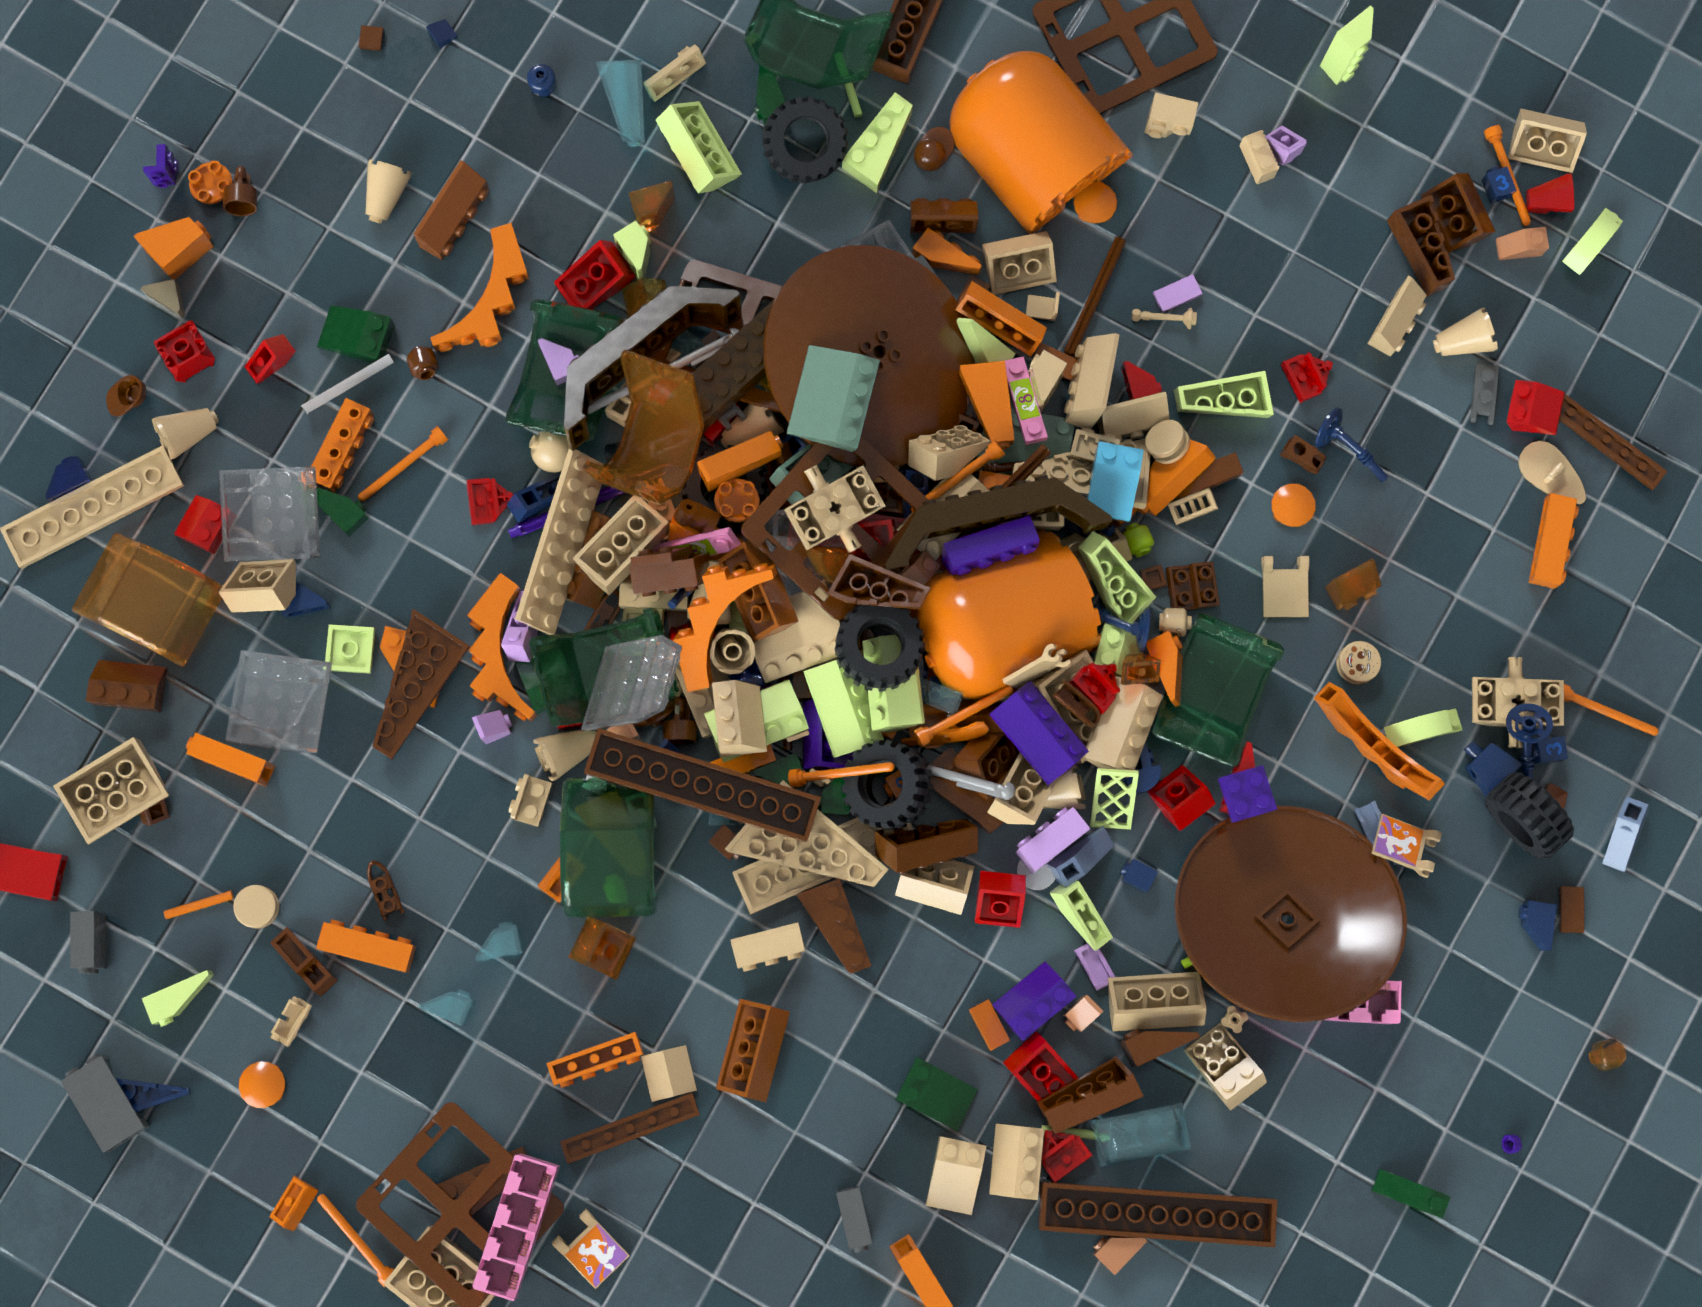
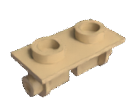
[270,996,312,1047]

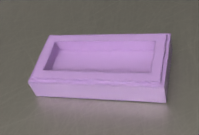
[1153,274,1203,313]
[1074,943,1115,991]

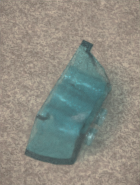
[1090,1102,1191,1167]

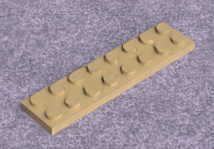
[0,445,184,569]
[515,449,607,635]
[732,801,914,915]

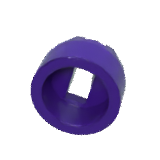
[1502,1134,1523,1154]

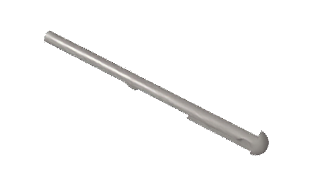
[588,328,739,414]
[859,749,1015,800]

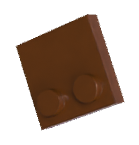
[630,546,693,566]

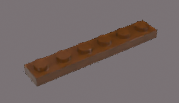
[1560,394,1667,490]
[560,1093,700,1164]

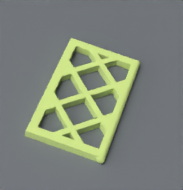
[1090,768,1139,830]

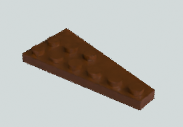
[372,609,470,760]

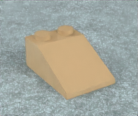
[926,1136,986,1215]

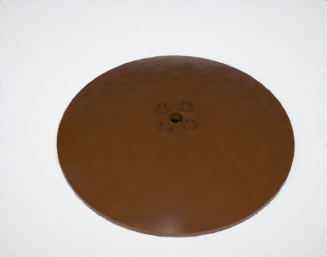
[763,245,975,467]
[1174,806,1407,1022]

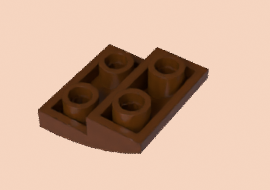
[1165,562,1220,611]

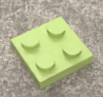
[324,625,375,674]

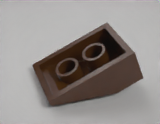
[1119,1029,1200,1067]

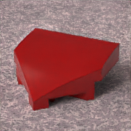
[1280,352,1333,403]
[466,478,513,525]
[1069,663,1120,715]
[1041,1130,1093,1183]

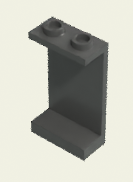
[61,1054,150,1153]

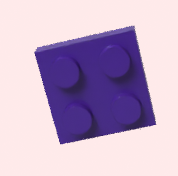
[1218,765,1277,823]

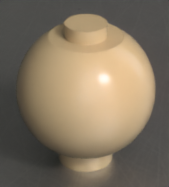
[529,427,579,473]

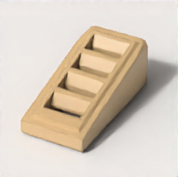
[1168,487,1218,525]

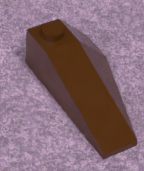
[828,554,931,609]

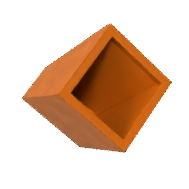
[134,217,214,280]

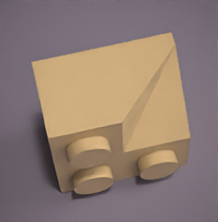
[1144,93,1198,138]

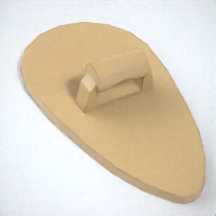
[1518,441,1586,505]

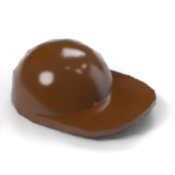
[914,127,955,171]
[106,375,147,417]

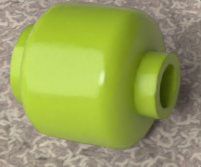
[1123,522,1155,558]

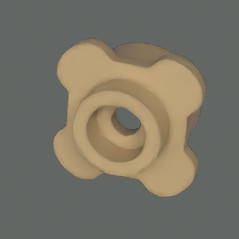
[1221,1006,1248,1033]

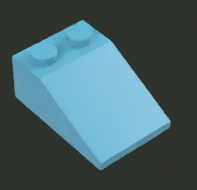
[1087,441,1144,522]

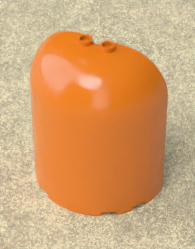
[950,51,1133,235]
[909,529,1101,699]

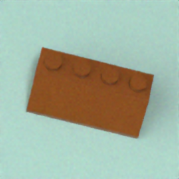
[413,160,489,260]
[718,541,799,643]
[716,999,790,1102]

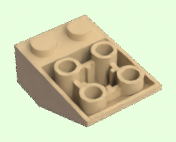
[908,425,991,481]
[1184,1023,1267,1111]

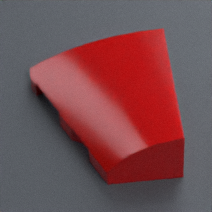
[1526,174,1574,214]

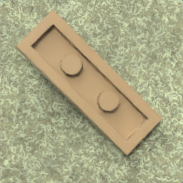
[643,45,706,102]

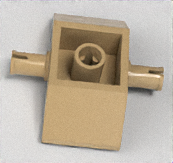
[784,465,885,553]
[1472,657,1564,749]

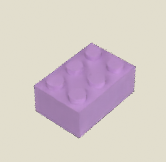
[1015,807,1090,874]

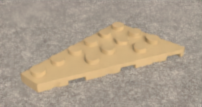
[1012,437,1151,509]
[725,780,889,887]

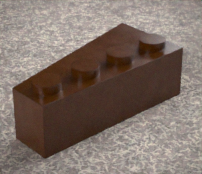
[1386,195,1455,297]
[566,510,612,610]
[929,747,1005,834]
[875,819,978,873]
[796,879,871,975]
[1037,1057,1144,1134]
[437,1146,529,1229]

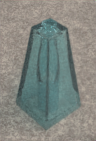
[597,60,646,147]

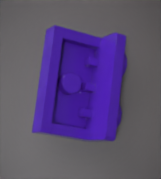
[143,144,179,188]

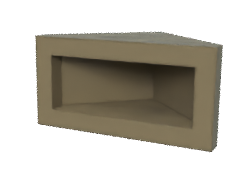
[140,279,185,319]

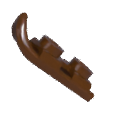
[581,589,621,646]
[1053,679,1100,728]
[367,860,405,921]

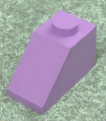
[1265,126,1307,165]
[538,338,579,385]
[472,710,513,744]

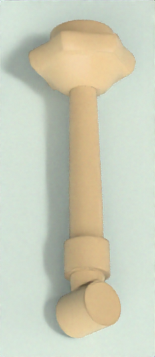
[1131,308,1197,329]

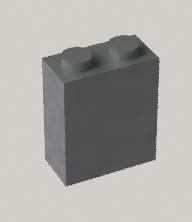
[70,911,106,974]
[836,1186,872,1253]

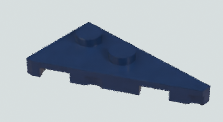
[116,1078,191,1112]

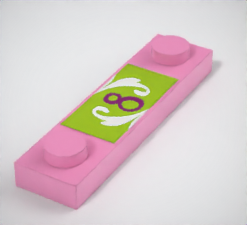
[1005,357,1048,445]
[653,527,741,556]

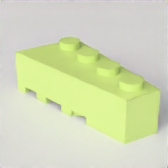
[842,92,913,193]
[1173,371,1274,418]
[1078,532,1156,624]

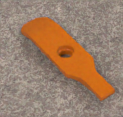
[901,722,989,746]

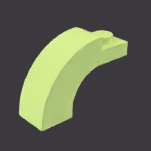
[1562,208,1623,275]
[1384,709,1462,747]

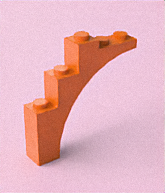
[430,223,529,352]
[673,563,777,692]
[467,573,537,722]
[1314,682,1445,801]

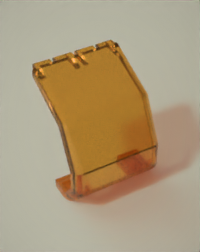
[582,349,705,505]
[72,533,223,667]

